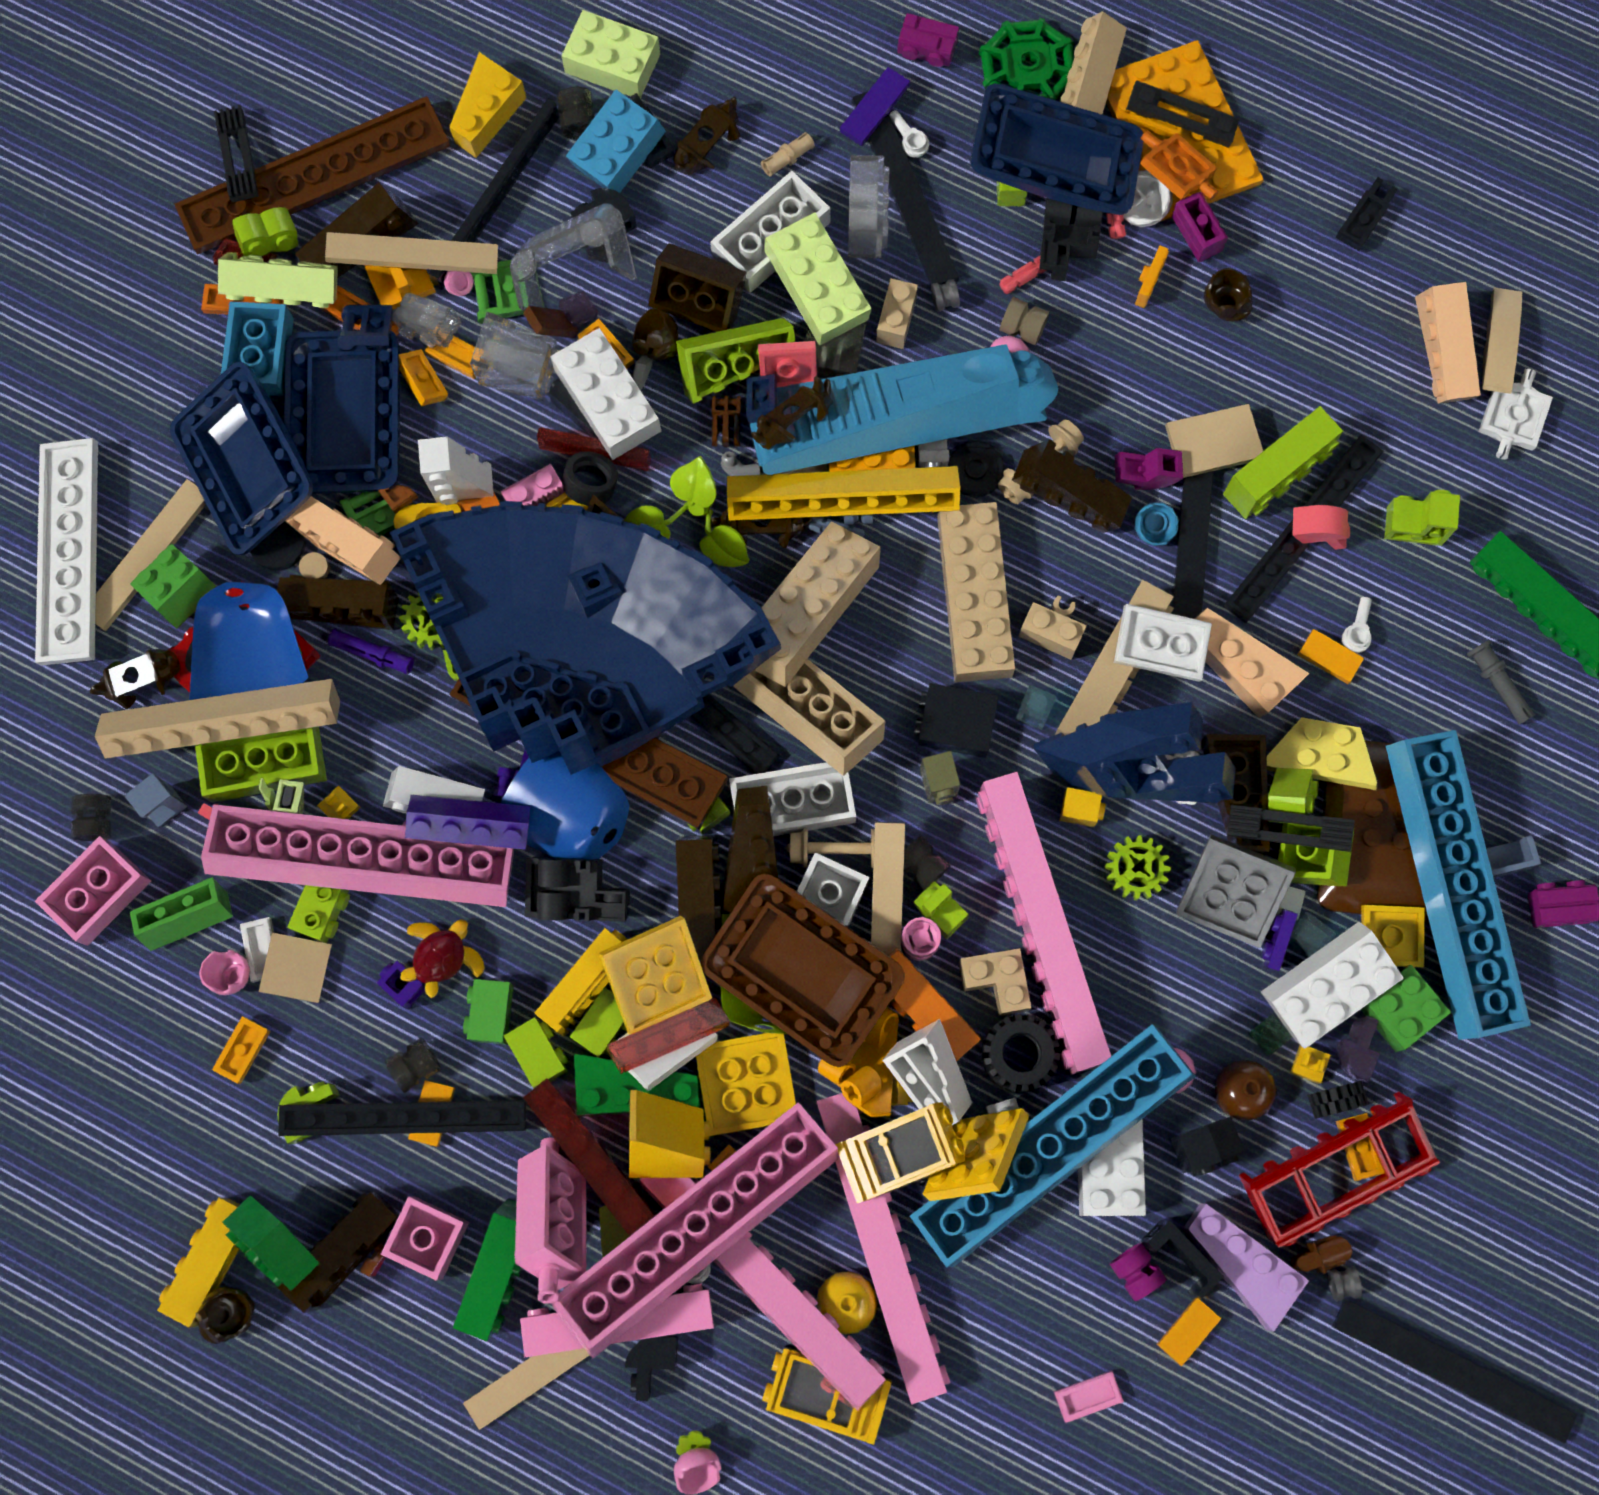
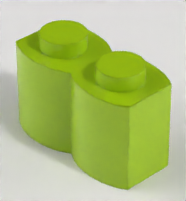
[232,207,299,256]

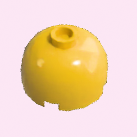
[816,1271,878,1335]

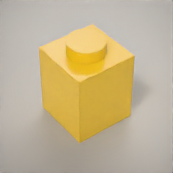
[1059,787,1106,827]

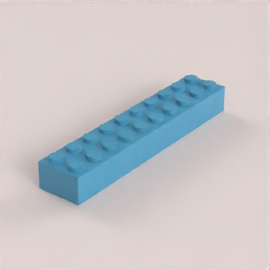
[1386,730,1531,1040]
[910,1024,1196,1268]

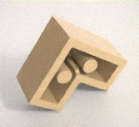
[959,948,1031,1016]

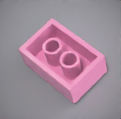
[35,836,151,946]

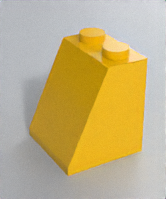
[629,1090,710,1178]

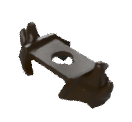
[673,96,741,176]
[752,376,833,450]
[711,509,812,548]
[89,647,180,710]

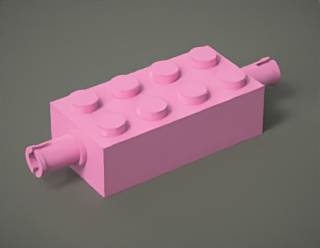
[515,1137,586,1304]

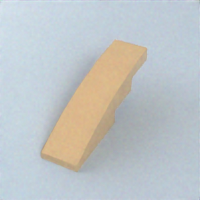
[1482,287,1522,394]

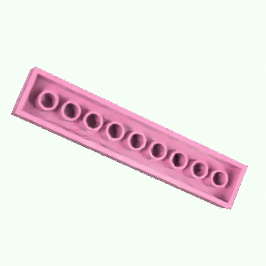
[976,772,1111,1075]
[201,804,514,907]
[552,1102,838,1359]

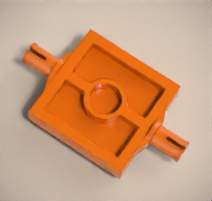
[1140,130,1219,200]

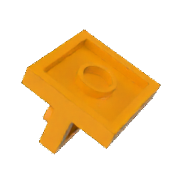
[364,265,436,310]

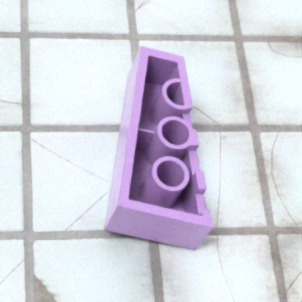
[1182,1204,1309,1332]

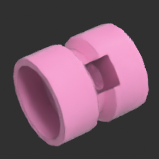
[901,917,941,961]

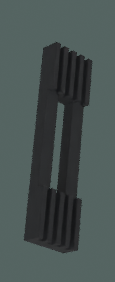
[1126,80,1240,148]
[214,105,259,203]
[1227,805,1355,852]

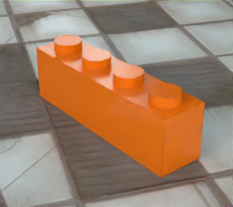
[888,948,981,1062]

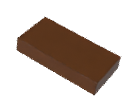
[523,306,579,338]

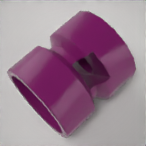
[1109,1242,1167,1301]

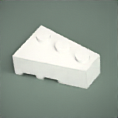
[418,437,494,505]
[383,766,485,814]
[882,1019,972,1125]

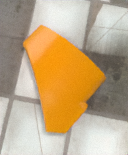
[818,1007,899,1117]

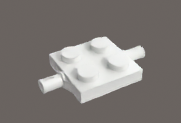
[1478,369,1553,460]

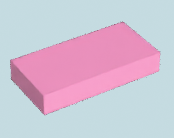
[1054,1370,1124,1423]

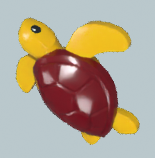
[400,919,485,998]

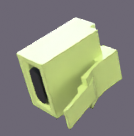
[259,778,304,814]

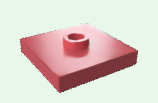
[758,341,817,388]

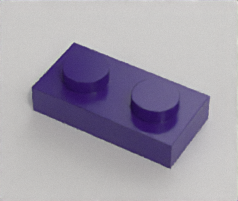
[1261,908,1298,971]

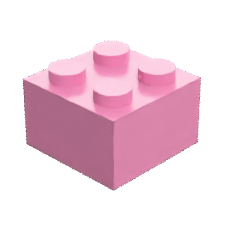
[381,1197,470,1281]

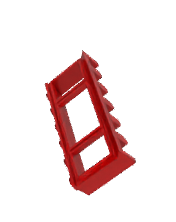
[1239,1091,1440,1248]

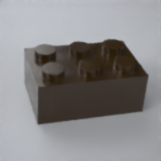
[648,243,747,332]

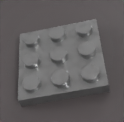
[1176,834,1296,948]

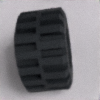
[981,1014,1060,1093]

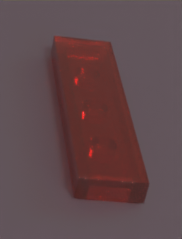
[537,427,651,472]
[607,998,730,1074]

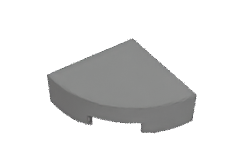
[632,355,653,391]

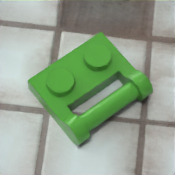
[470,259,527,324]
[340,491,396,537]

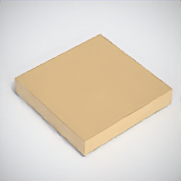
[258,933,332,1003]

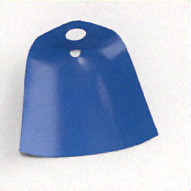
[189,582,309,700]
[501,751,630,861]

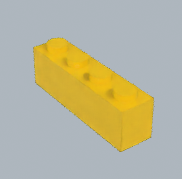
[157,1197,240,1328]

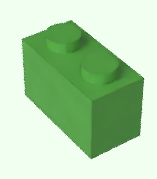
[463,979,514,1045]

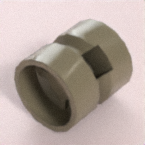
[999,297,1050,346]

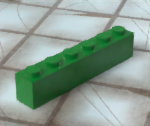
[1469,531,1599,680]

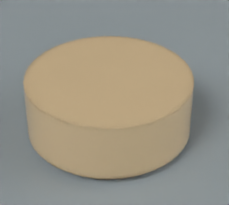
[299,552,330,579]

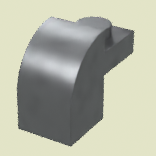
[918,439,949,468]

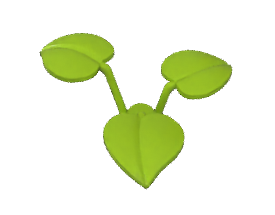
[624,456,750,567]

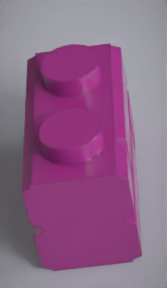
[897,13,959,67]
[1172,192,1228,262]
[1528,880,1599,928]

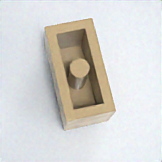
[876,279,918,349]

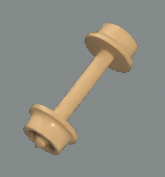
[998,419,1084,504]
[785,828,875,868]

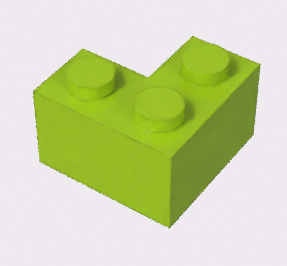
[1384,490,1460,546]

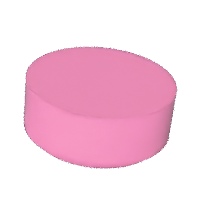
[444,271,474,296]

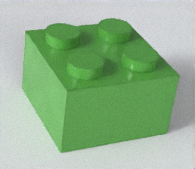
[130,544,217,629]
[1360,964,1451,1052]

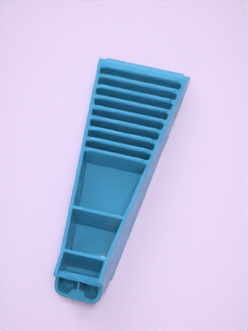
[746,344,1058,475]

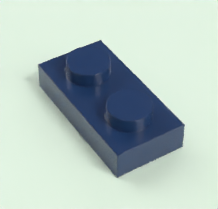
[746,374,777,424]

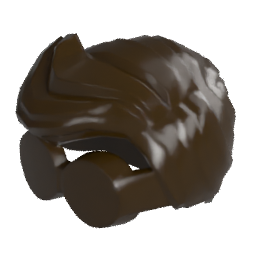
[1204,267,1253,321]
[632,308,679,361]
[196,1287,255,1344]

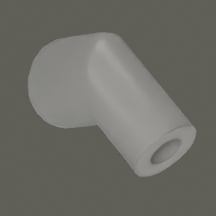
[721,452,760,476]

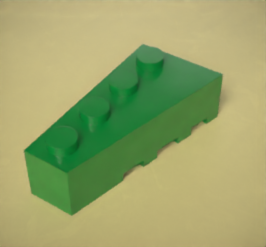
[574,1054,701,1117]
[453,1199,523,1342]

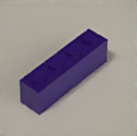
[405,795,531,850]

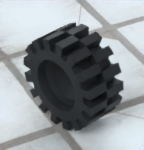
[1308,1081,1369,1119]

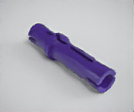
[328,628,415,675]

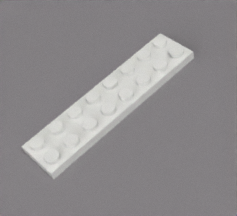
[35,438,98,665]

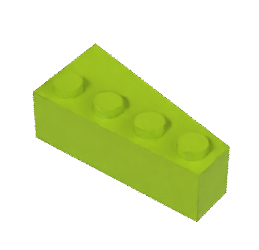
[676,318,795,404]

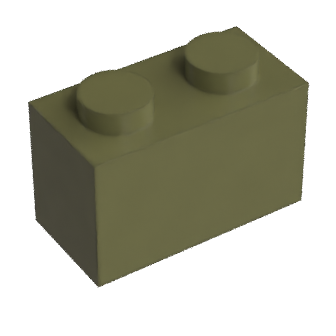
[920,751,960,805]

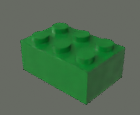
[222,1196,319,1291]

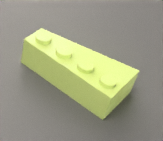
[218,252,338,308]

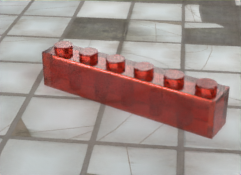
[523,1078,656,1236]

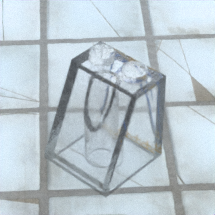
[470,312,559,401]

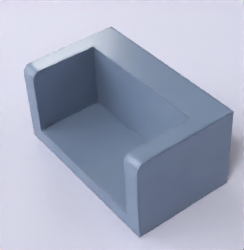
[124,773,188,828]
[1486,836,1541,878]

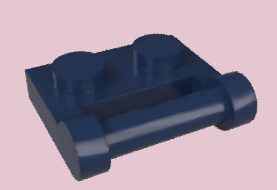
[337,305,393,350]

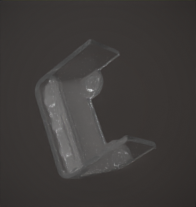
[510,203,637,311]

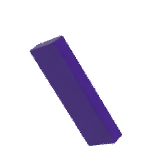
[840,67,910,146]

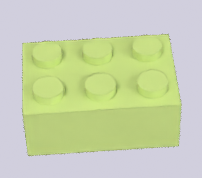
[561,10,661,99]

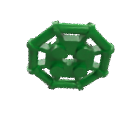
[979,17,1075,101]

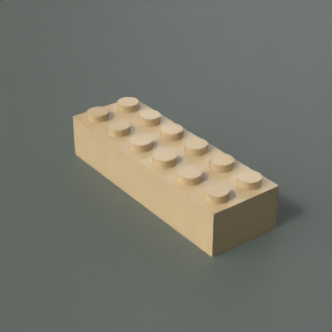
[937,502,1015,683]
[754,521,880,687]
[1055,580,1174,736]
[733,659,885,776]

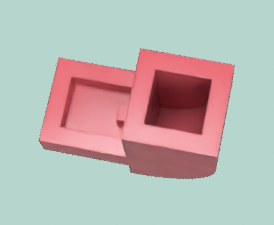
[1293,505,1350,550]

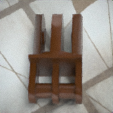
[712,396,741,447]
[1291,1235,1352,1274]

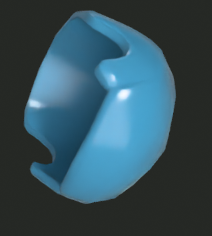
[1135,502,1178,546]

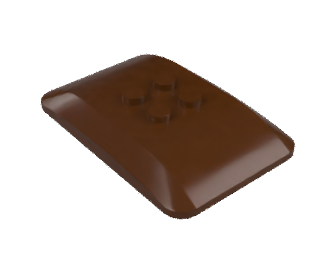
[1317,740,1429,921]
[701,874,905,1067]

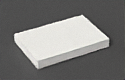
[1114,604,1212,682]
[609,1009,718,1091]

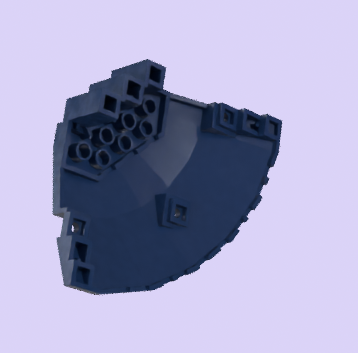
[390,501,781,775]

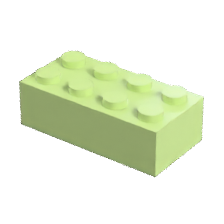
[764,212,871,346]

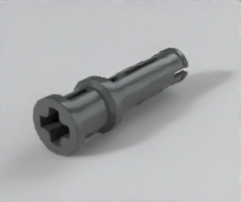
[1467,640,1535,725]

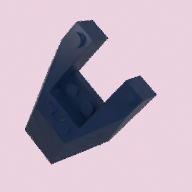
[1033,702,1236,803]

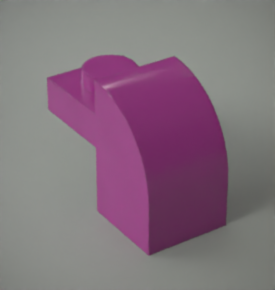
[1115,448,1183,490]

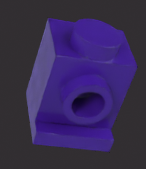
[377,961,426,1009]

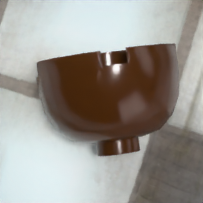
[1214,1060,1277,1121]

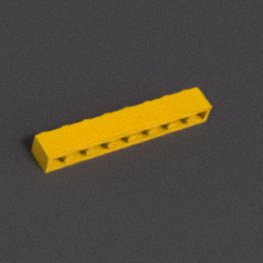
[727,466,960,521]

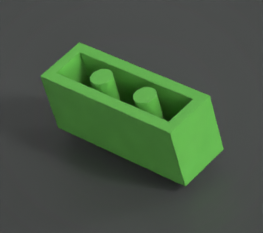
[130,877,233,951]

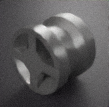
[931,279,960,312]
[1328,1266,1362,1301]

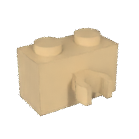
[1019,595,1087,660]

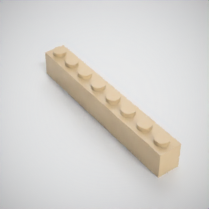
[95,679,340,759]

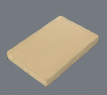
[1165,404,1263,478]

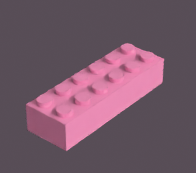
[520,1283,714,1357]

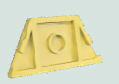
[1267,717,1377,790]

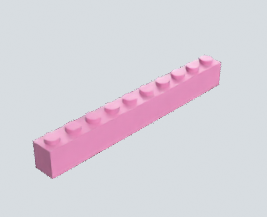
[816,1093,950,1404]
[640,1178,886,1411]

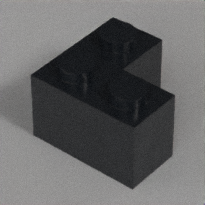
[1169,1117,1245,1177]

